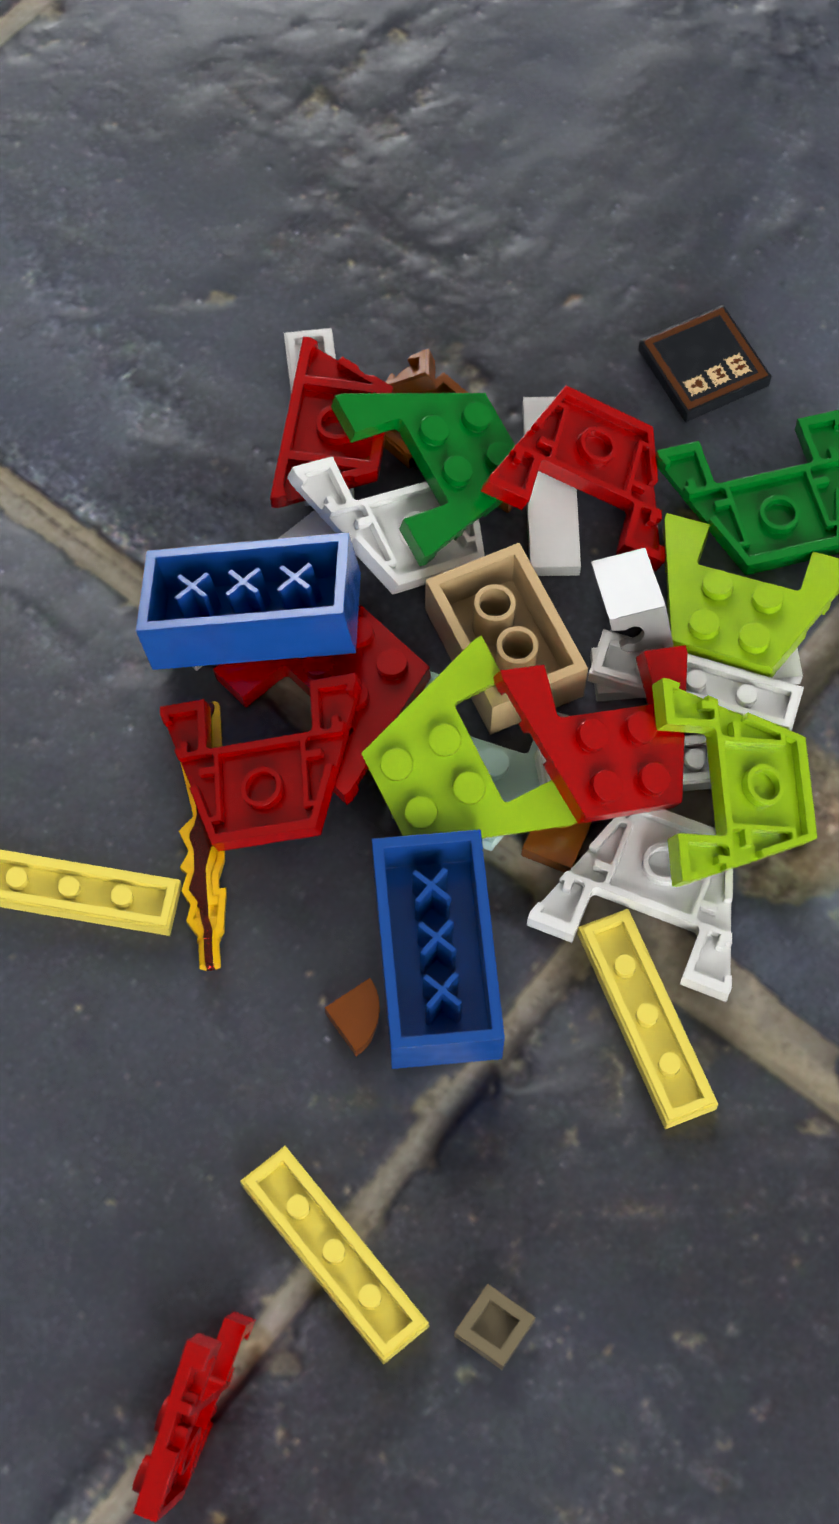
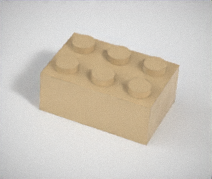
[425,542,588,735]

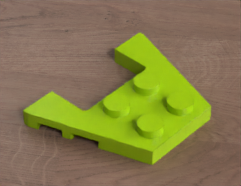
[663,513,839,678]
[361,635,577,839]
[652,678,817,887]

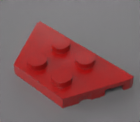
[270,336,393,508]

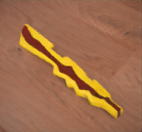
[179,701,227,971]

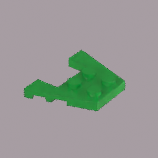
[331,393,515,566]
[656,410,839,576]

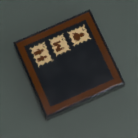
[638,305,772,422]

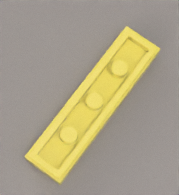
[0,849,182,936]
[577,909,718,1129]
[240,1146,429,1364]

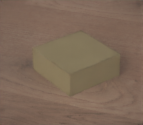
[454,1284,536,1370]

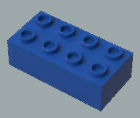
[136,532,361,670]
[372,829,505,1069]

